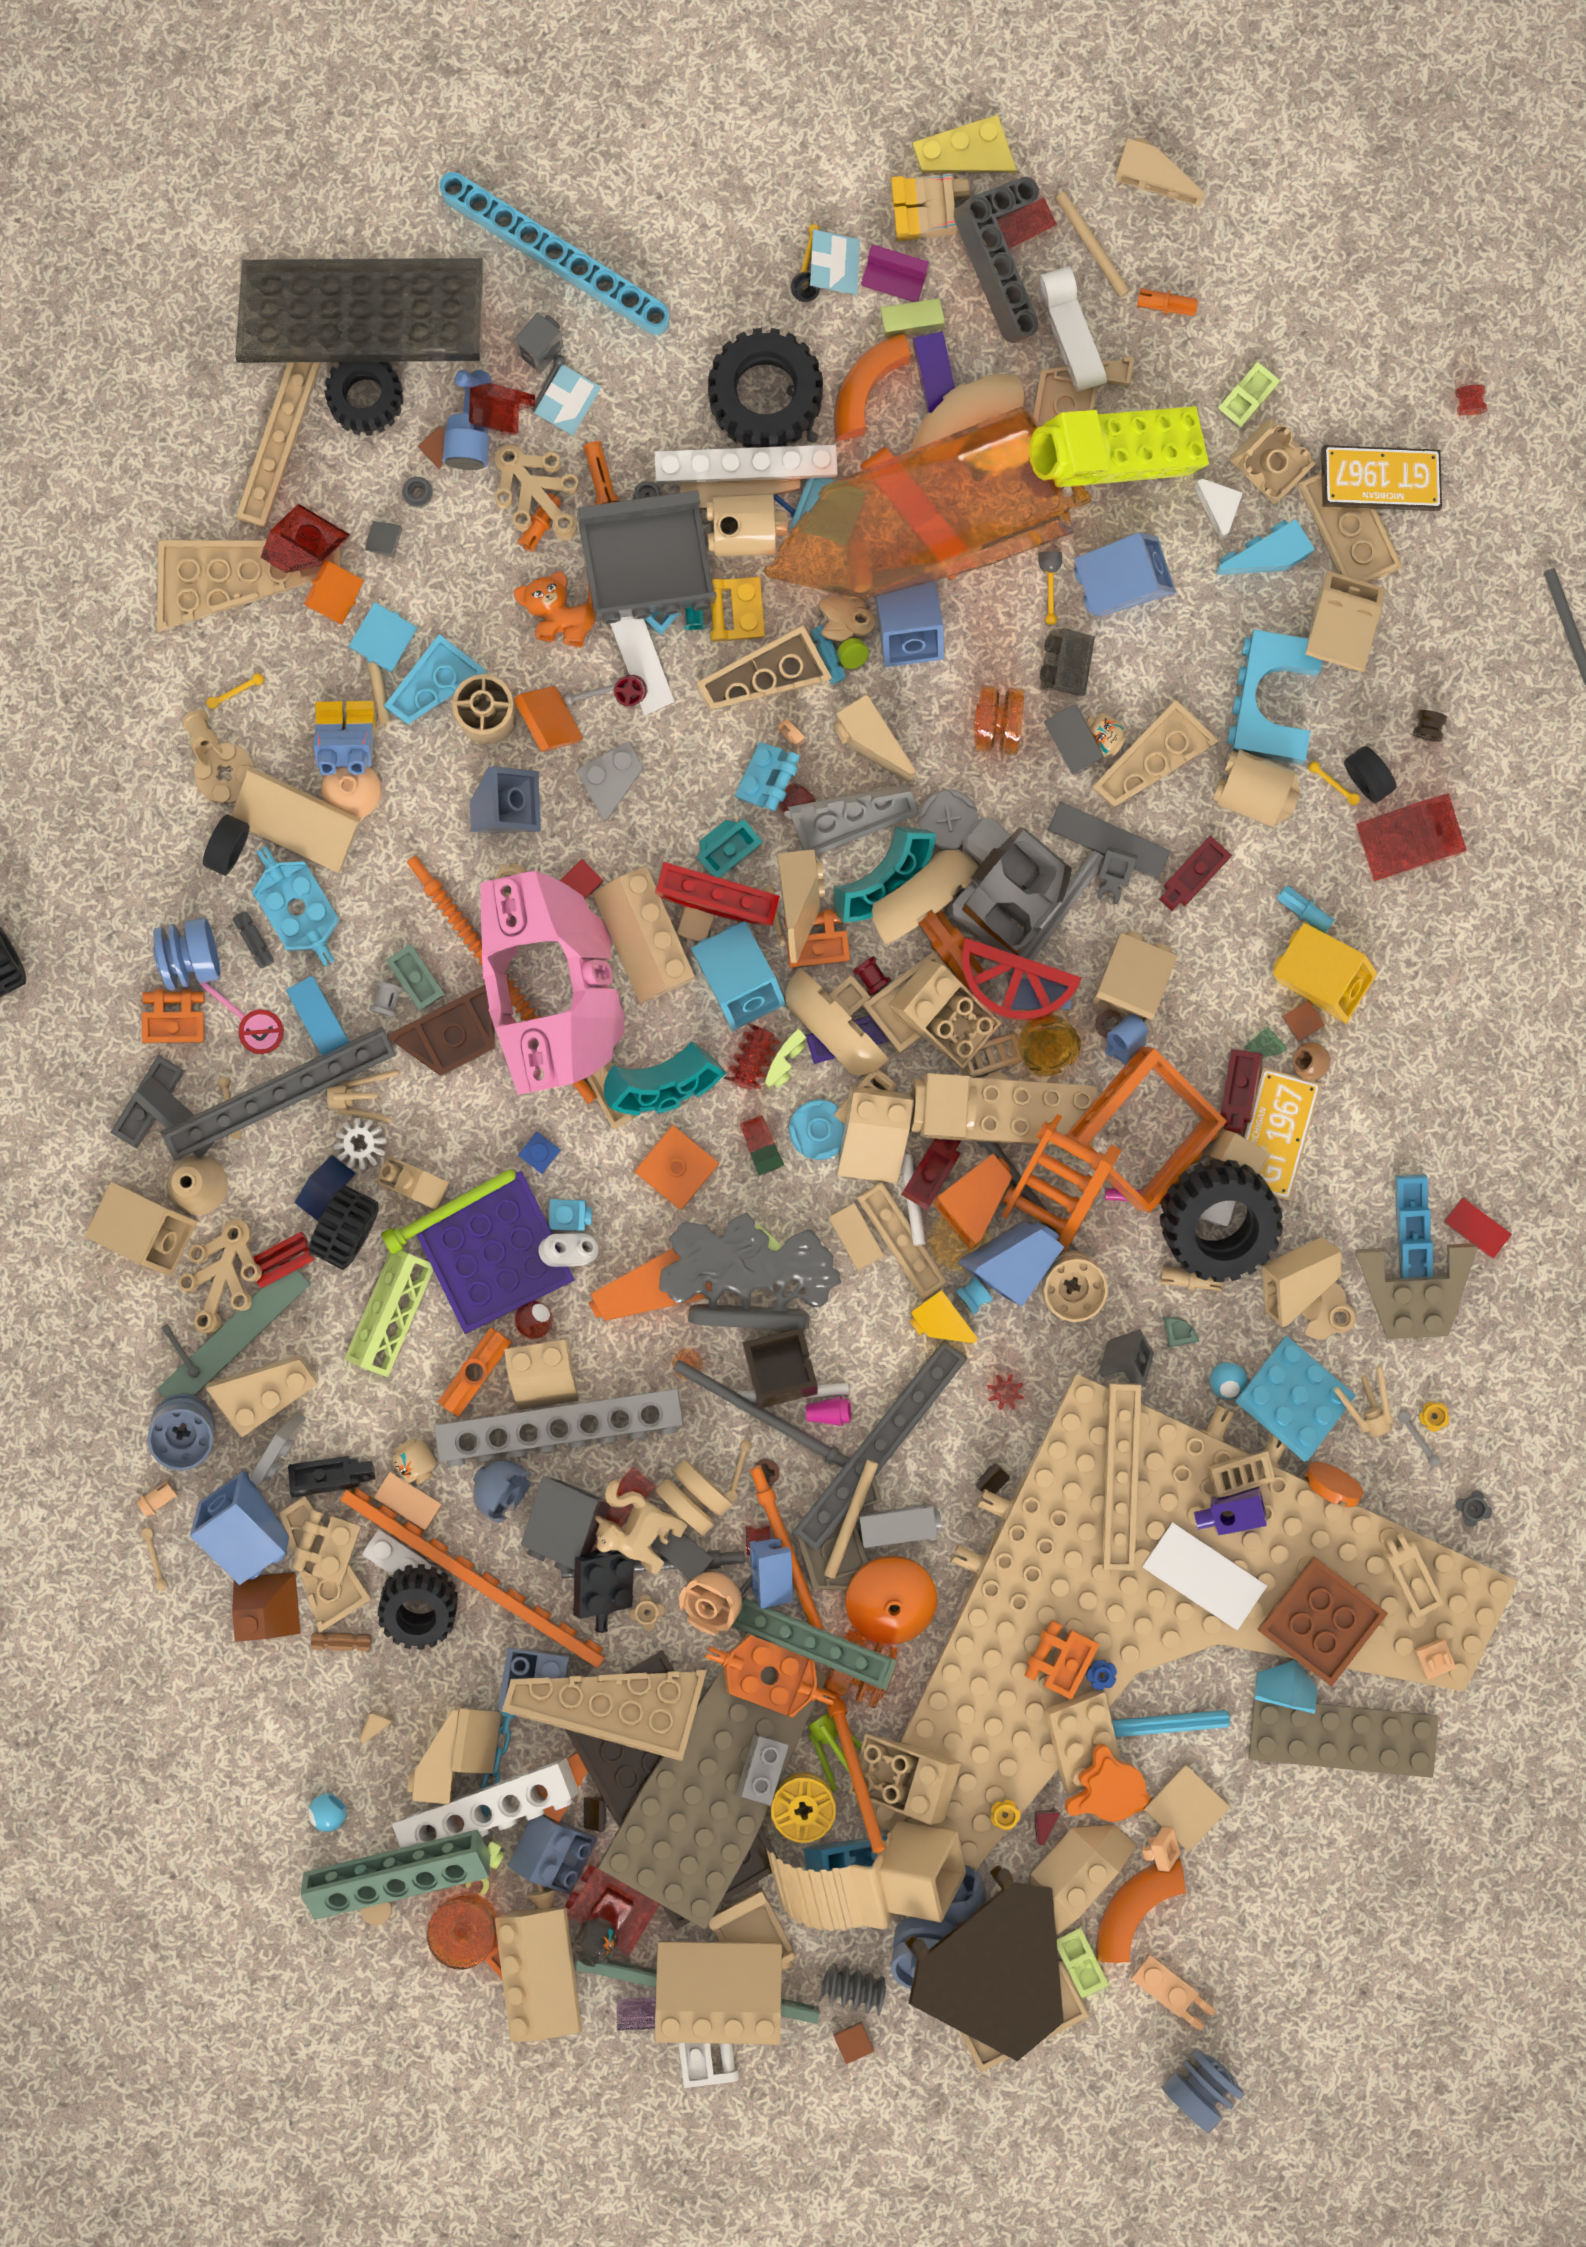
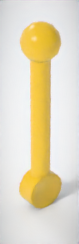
[801,224,820,285]
[206,673,264,709]
[1308,761,1360,805]

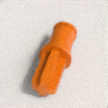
[1137,288,1198,316]
[517,493,561,552]

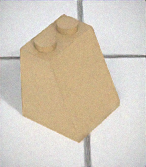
[1091,931,1177,1025]
[84,1181,198,1276]
[504,1339,579,1410]

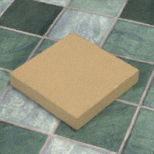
[451,1708,501,1774]
[1144,1764,1231,1852]

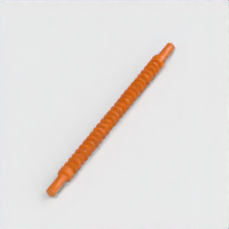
[407,855,597,1104]

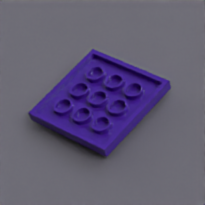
[416,1171,575,1334]

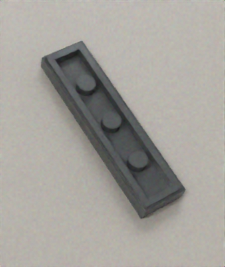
[1047,801,1171,879]

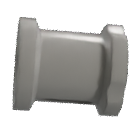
[369,981,404,1018]

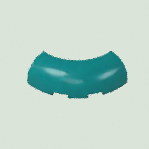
[833,827,936,923]
[604,1041,727,1115]

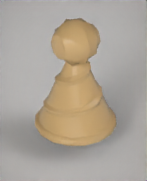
[527,1884,557,1909]

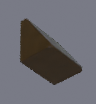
[975,1463,1010,1494]
[584,1797,606,1832]

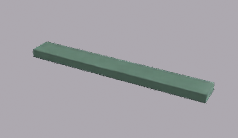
[575,1953,820,2024]

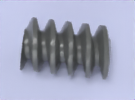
[819,1963,886,2016]

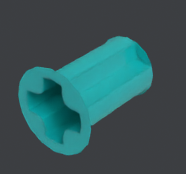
[683,607,707,630]

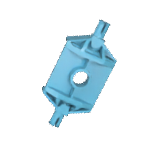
[252,846,340,967]

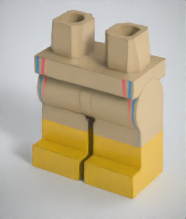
[891,173,972,242]

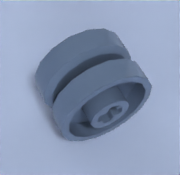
[891,1917,956,1990]

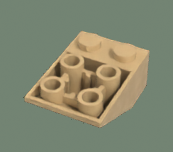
[1305,570,1385,672]
[889,959,1001,1069]
[848,1733,961,1825]

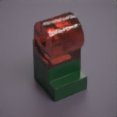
[739,1115,784,1176]

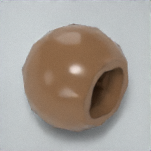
[1292,1042,1331,1080]

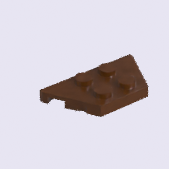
[387,985,495,1077]

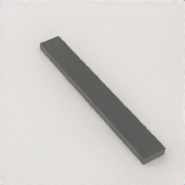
[160,1027,396,1161]
[792,1340,968,1551]

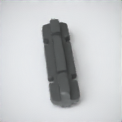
[233,911,274,969]

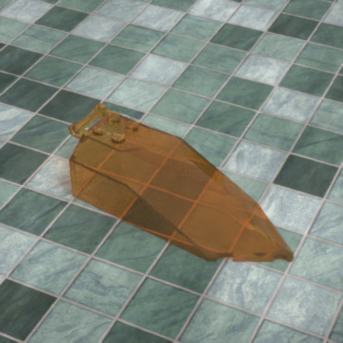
[764,406,1092,600]

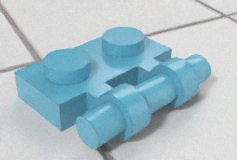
[734,742,800,811]

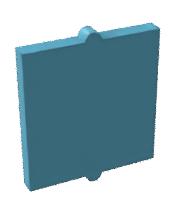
[348,602,418,673]

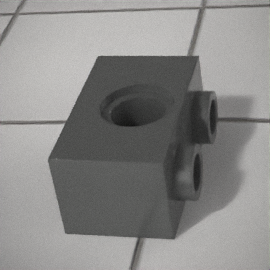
[514,312,564,374]

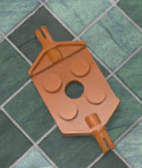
[705,1634,836,1717]

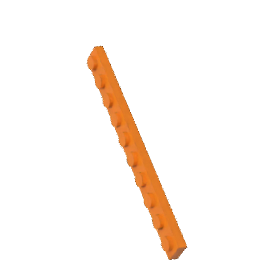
[340,1487,605,1668]

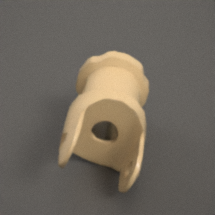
[182,710,223,766]

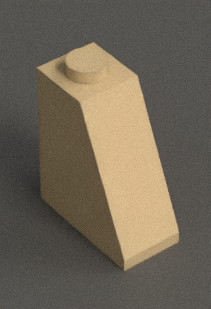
[1262,1237,1342,1328]

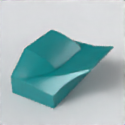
[696,819,763,878]

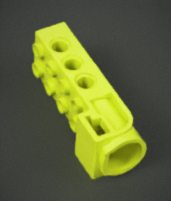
[1029,406,1209,487]

